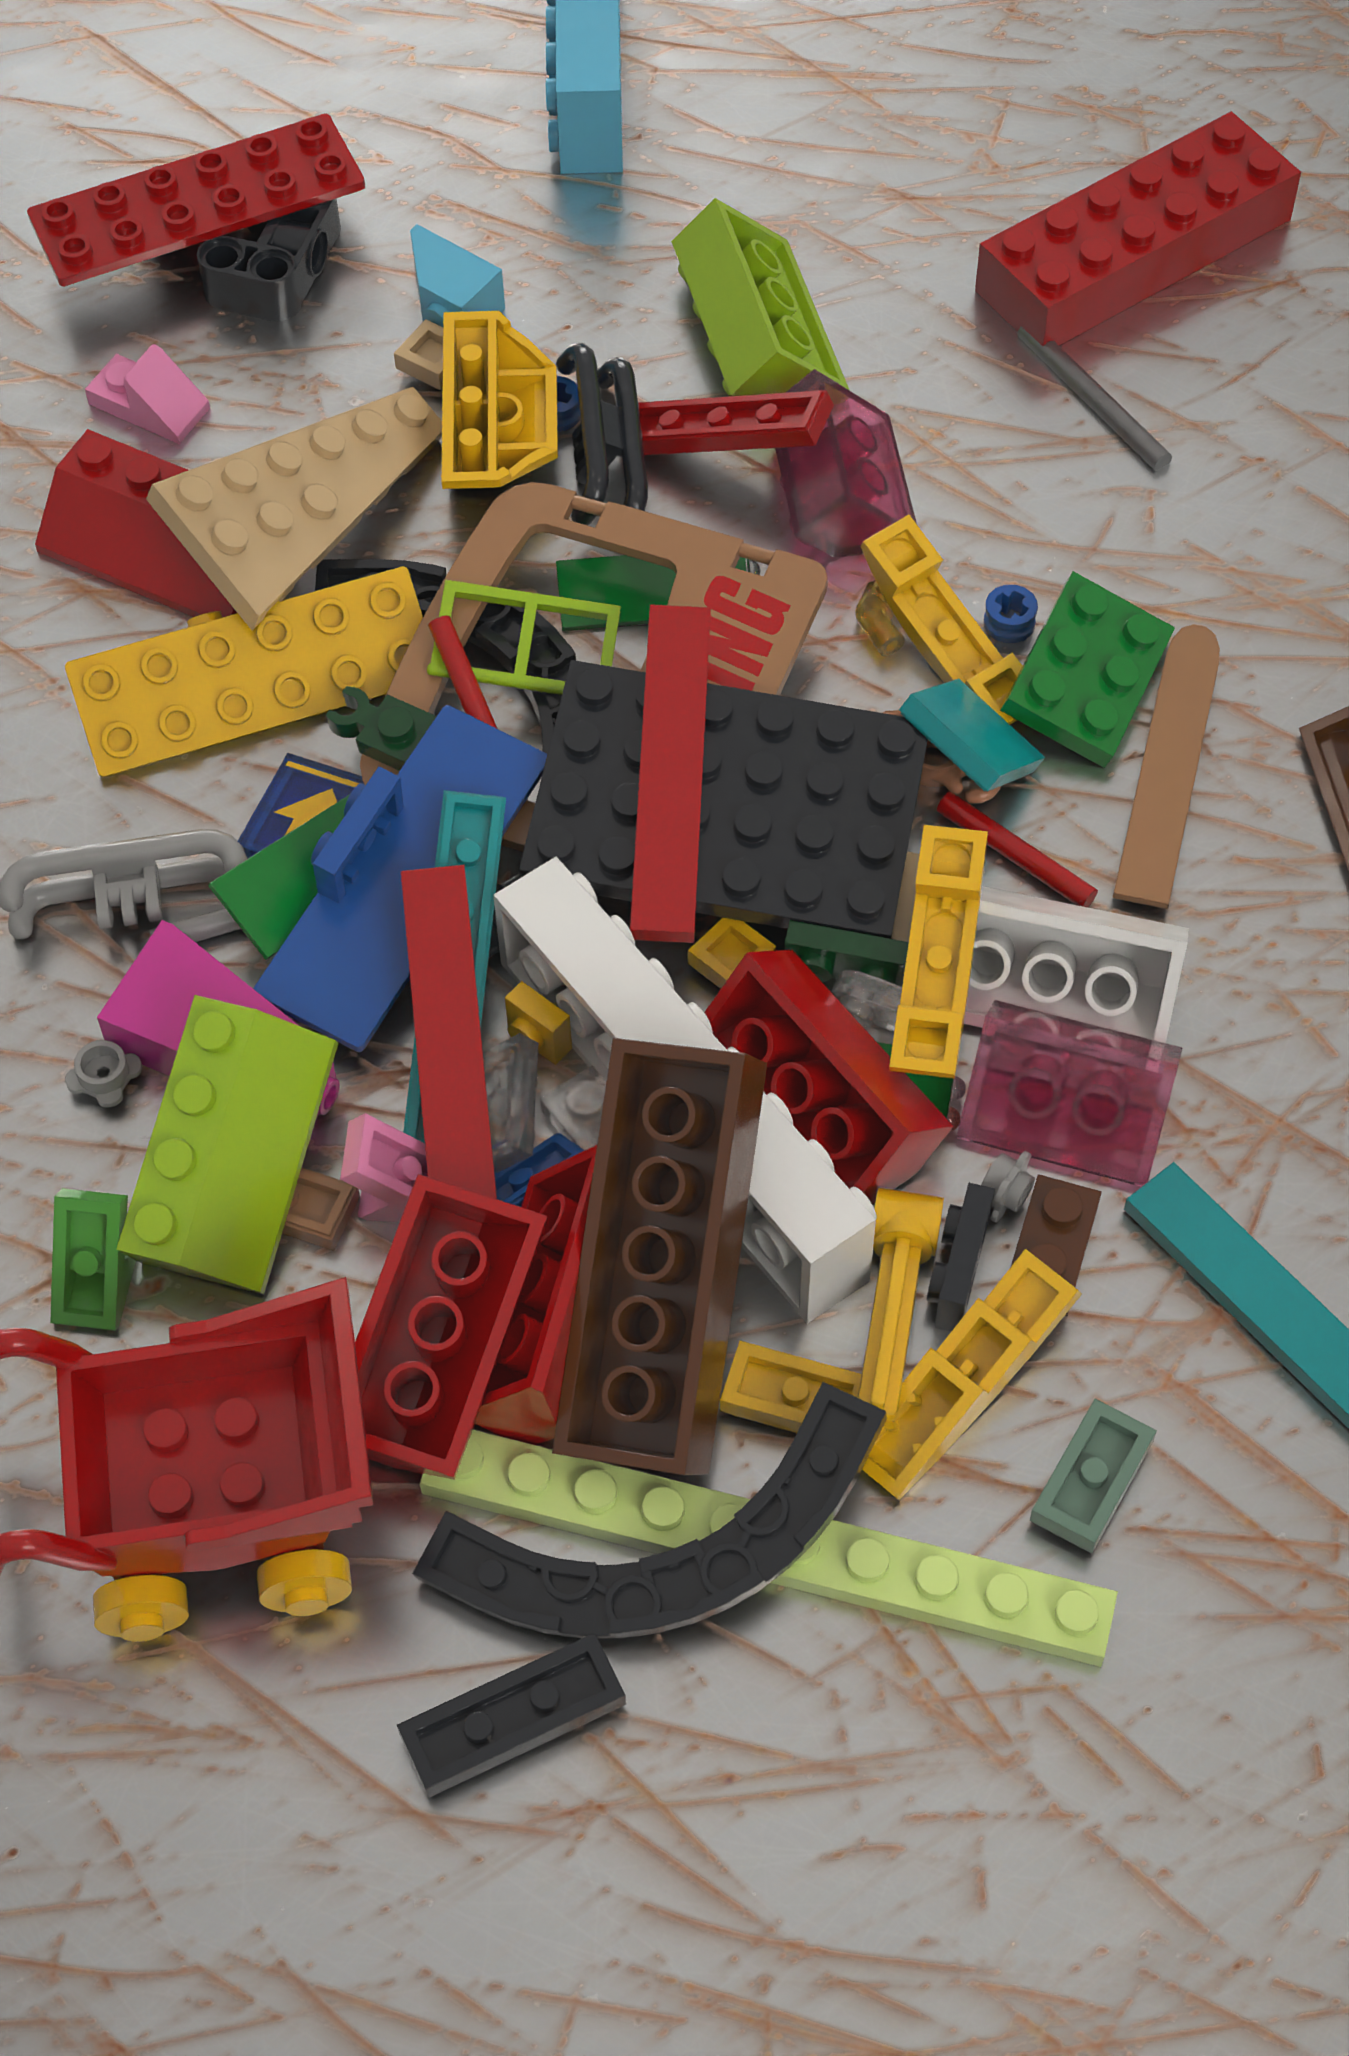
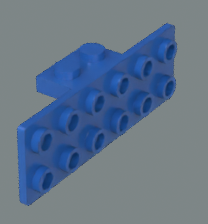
[253,705,547,1052]

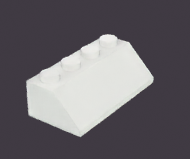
[964,886,1189,1065]

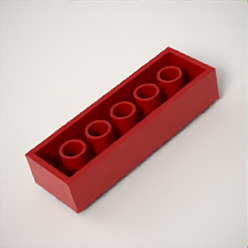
[975,111,1301,346]

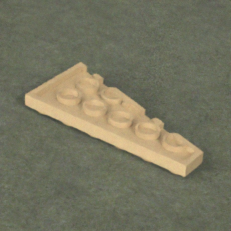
[146,386,442,630]

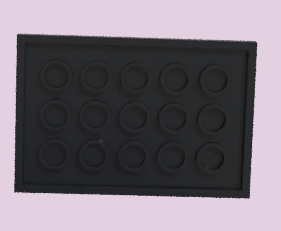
[519,660,928,939]

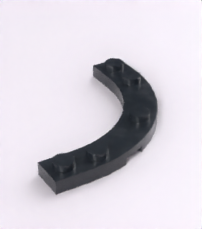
[315,559,576,754]
[412,1382,887,1638]

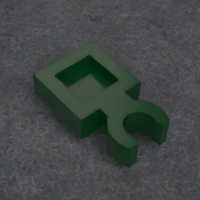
[326,686,437,771]

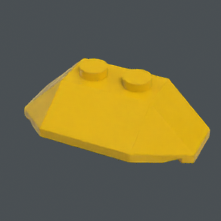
[441,311,558,489]

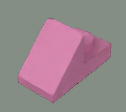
[85,344,210,444]
[340,1113,428,1222]

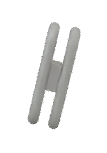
[0,829,247,939]

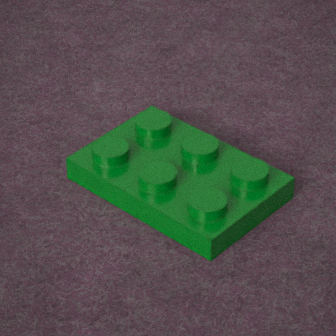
[1000,571,1175,768]

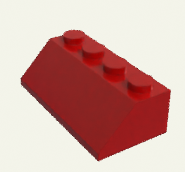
[35,429,237,617]
[704,950,954,1205]
[475,1145,597,1445]
[355,1174,548,1480]

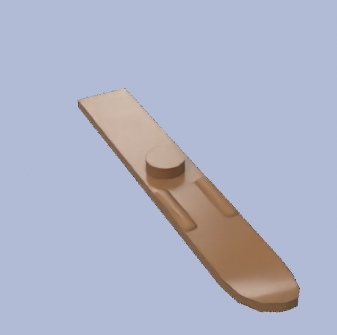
[1113,624,1220,909]

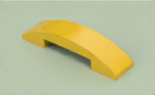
[860,514,1022,725]
[889,825,988,1079]

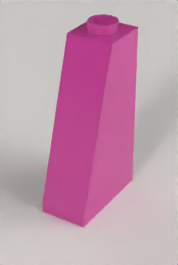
[97,920,340,1118]

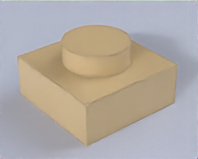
[394,319,443,390]

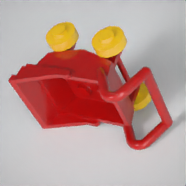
[0,1277,374,1642]

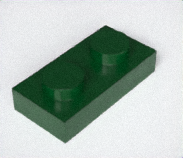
[785,920,909,993]

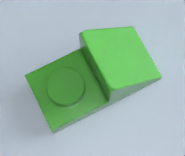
[50,1188,136,1331]

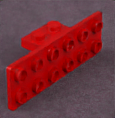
[27,113,365,287]

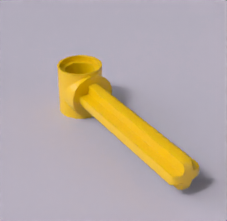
[858,1187,944,1421]

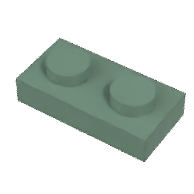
[1029,1399,1157,1554]

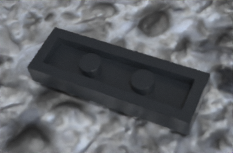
[397,1633,626,1798]

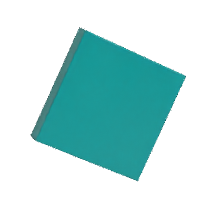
[899,678,1045,792]

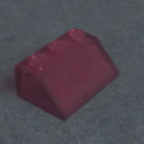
[774,369,917,557]
[956,1000,1183,1187]

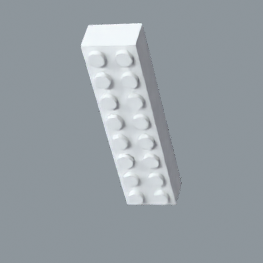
[493,856,877,1324]

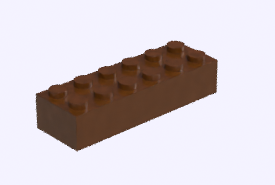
[552,1038,767,1475]

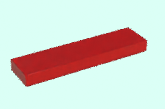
[638,390,834,455]

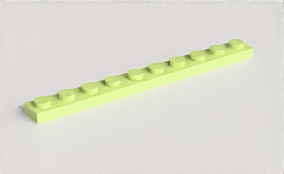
[420,1430,1118,1667]

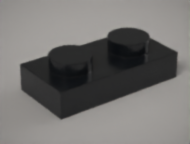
[926,1182,995,1332]

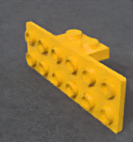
[65,566,423,777]

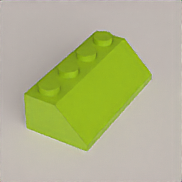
[671,198,850,401]
[116,995,338,1294]

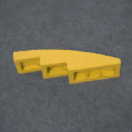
[862,1249,1082,1500]

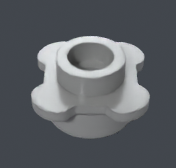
[65,1040,142,1107]
[981,1151,1035,1223]

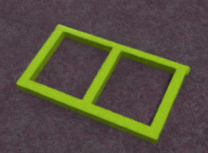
[427,580,621,695]

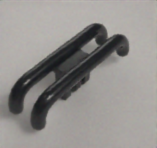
[556,343,648,526]

